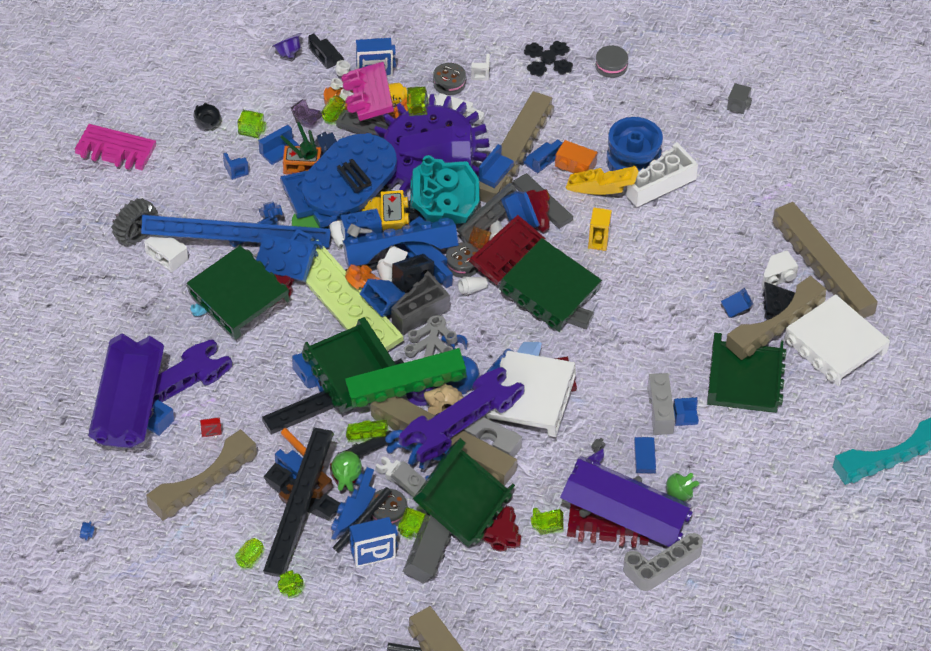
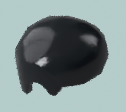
[193,103,221,130]

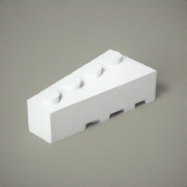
[626,142,698,207]

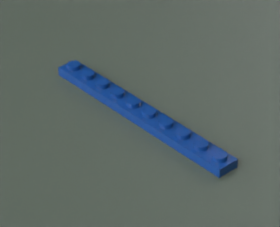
[141,215,330,248]

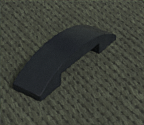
[264,462,340,520]

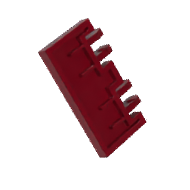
[469,215,546,285]
[567,503,649,548]

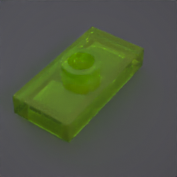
[346,420,388,440]

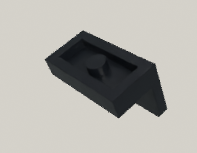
[308,33,344,69]

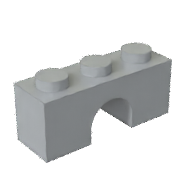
[647,373,675,435]
[463,416,522,457]

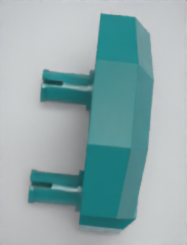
[410,155,479,224]

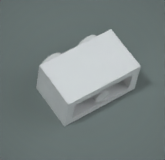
[144,235,188,273]

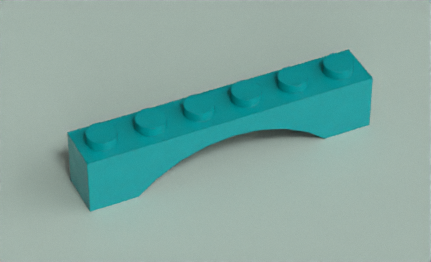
[832,418,931,485]

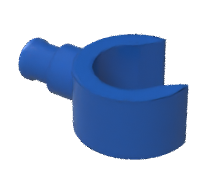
[441,335,467,350]

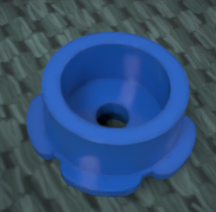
[79,521,95,540]

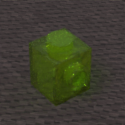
[407,86,428,116]
[237,109,266,139]

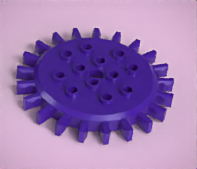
[374,94,490,196]

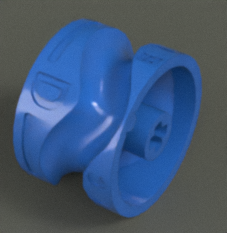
[606,117,663,171]

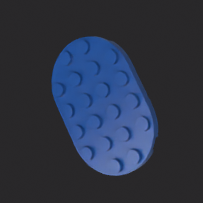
[302,133,397,216]

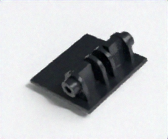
[763,282,795,320]

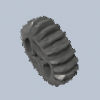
[111,198,158,246]

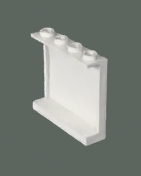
[784,294,890,386]
[484,351,576,437]

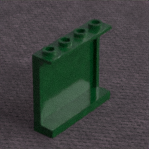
[499,238,602,332]
[186,245,289,340]
[302,317,396,414]
[707,332,787,413]
[412,438,515,547]

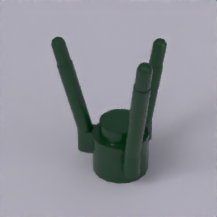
[280,122,318,160]

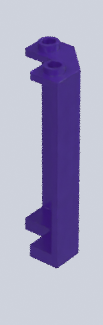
[88,333,164,448]
[560,455,693,547]

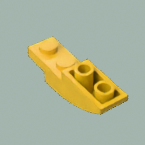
[566,166,639,195]

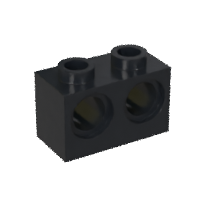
[392,254,434,291]

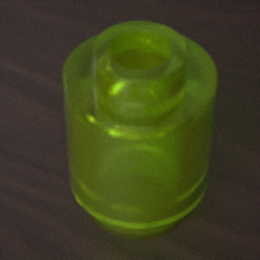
[321,95,346,122]
[235,538,264,568]

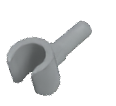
[347,224,372,238]

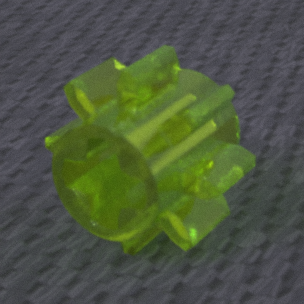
[278,570,304,598]

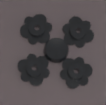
[524,41,573,76]

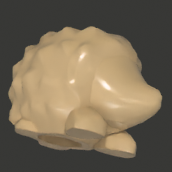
[424,383,464,415]

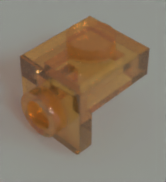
[468,226,491,249]

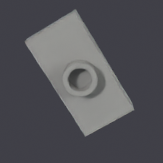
[390,460,426,497]

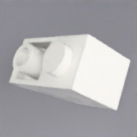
[762,251,798,290]

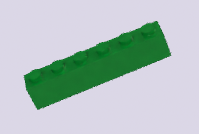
[345,348,467,408]

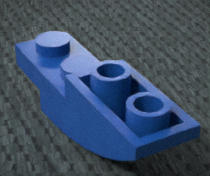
[395,241,453,289]
[330,467,376,540]

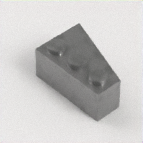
[391,271,450,335]

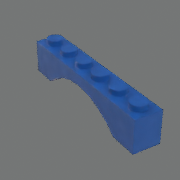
[342,218,459,267]

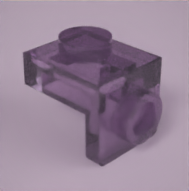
[291,99,322,126]

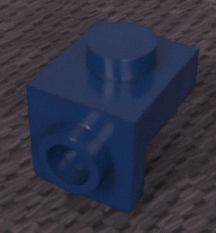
[314,132,337,155]

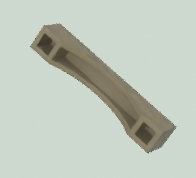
[726,275,827,360]
[146,429,257,521]

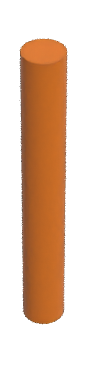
[281,428,324,469]

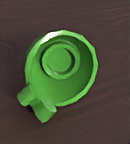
[332,451,362,492]
[666,473,700,501]

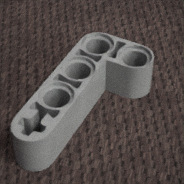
[623,533,703,591]

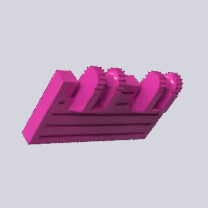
[341,62,394,121]
[75,124,156,171]

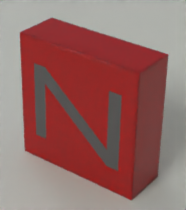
[200,417,222,437]

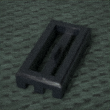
[337,159,372,193]

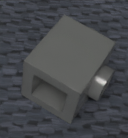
[727,83,752,114]

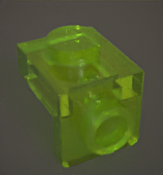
[398,507,426,538]
[531,507,563,535]

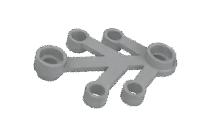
[404,315,458,357]

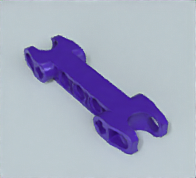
[149,340,232,418]
[399,367,525,463]

